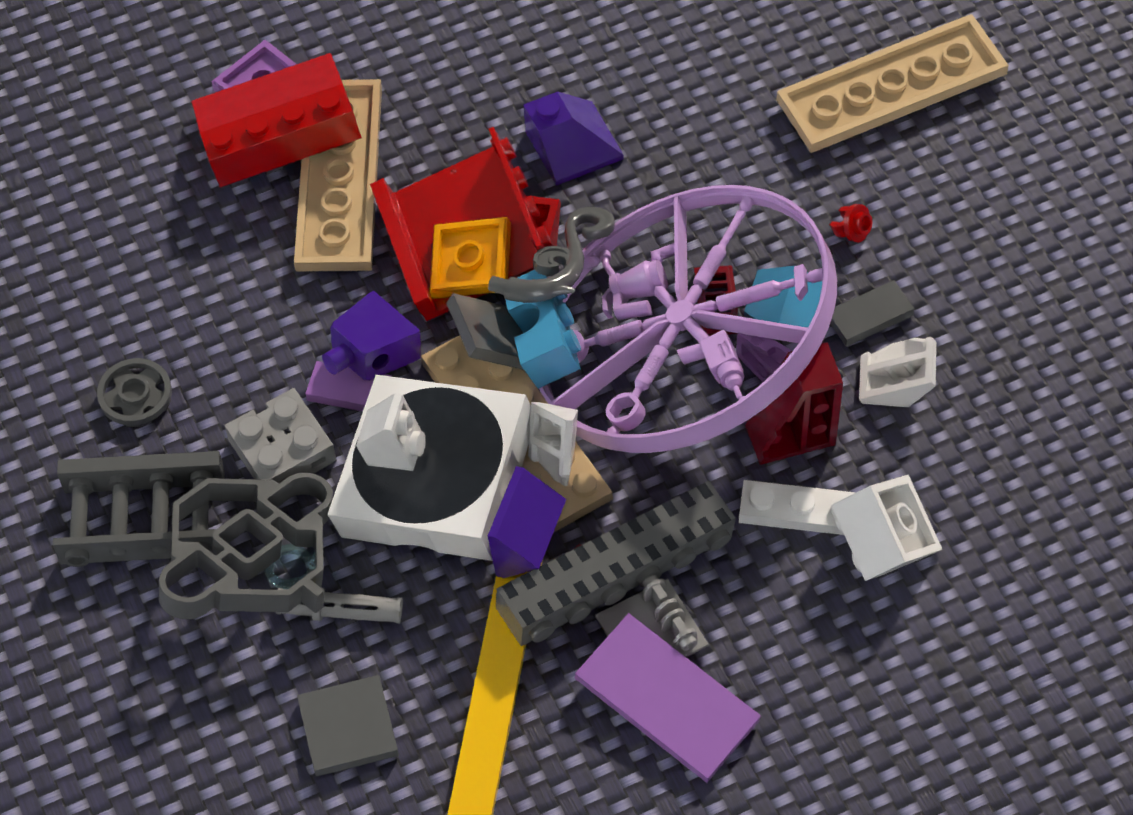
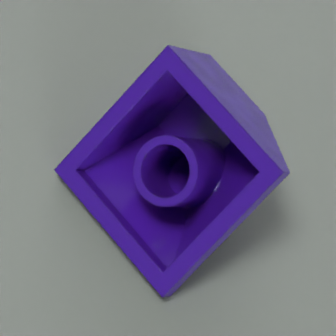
[523,91,624,186]

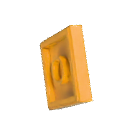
[429,217,511,299]

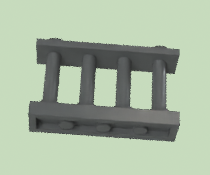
[53,451,225,567]

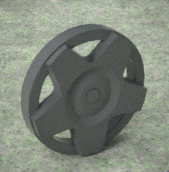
[97,358,172,427]

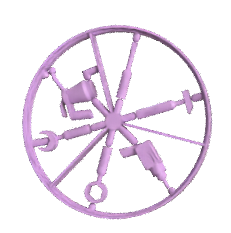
[539,185,837,453]

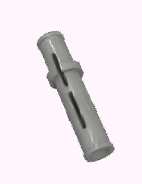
[276,588,403,624]

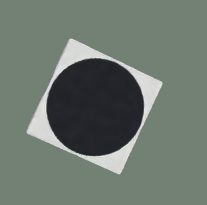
[327,375,531,561]

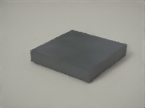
[447,293,524,370]
[297,675,399,777]

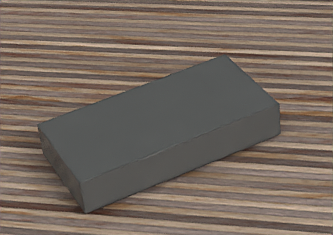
[830,280,914,347]

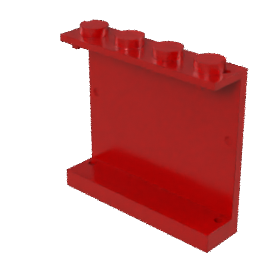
[370,127,553,321]

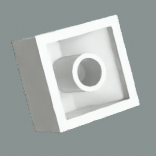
[831,475,942,581]

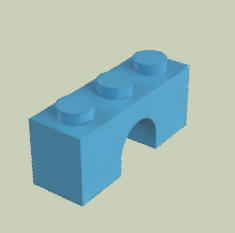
[505,270,581,389]

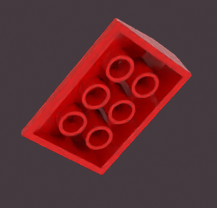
[192,53,362,187]

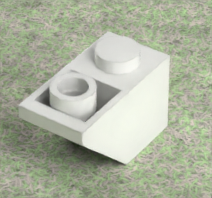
[356,393,425,471]

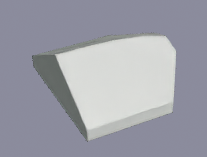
[859,337,936,407]
[528,402,578,486]

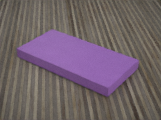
[575,613,761,783]

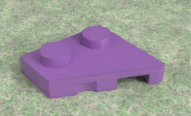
[736,333,792,382]

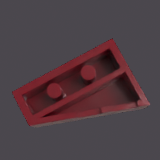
[745,342,843,465]

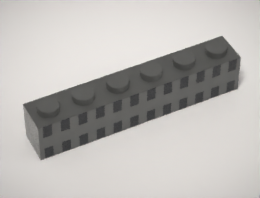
[496,481,736,646]

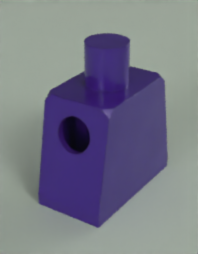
[322,291,421,381]

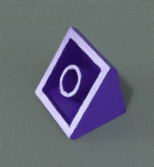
[487,466,566,578]

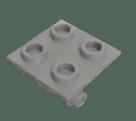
[595,575,709,657]

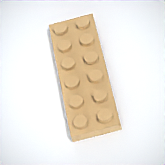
[777,14,1009,153]
[294,79,382,271]
[421,335,613,533]

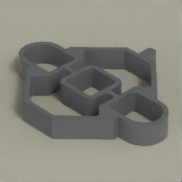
[159,473,333,619]

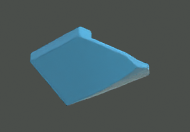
[744,265,822,328]

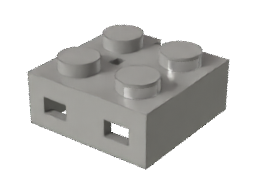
[224,388,337,484]

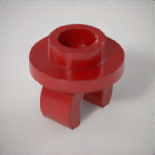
[829,204,873,242]

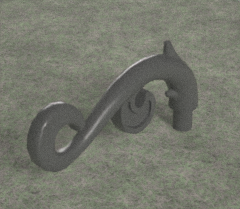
[488,207,615,303]

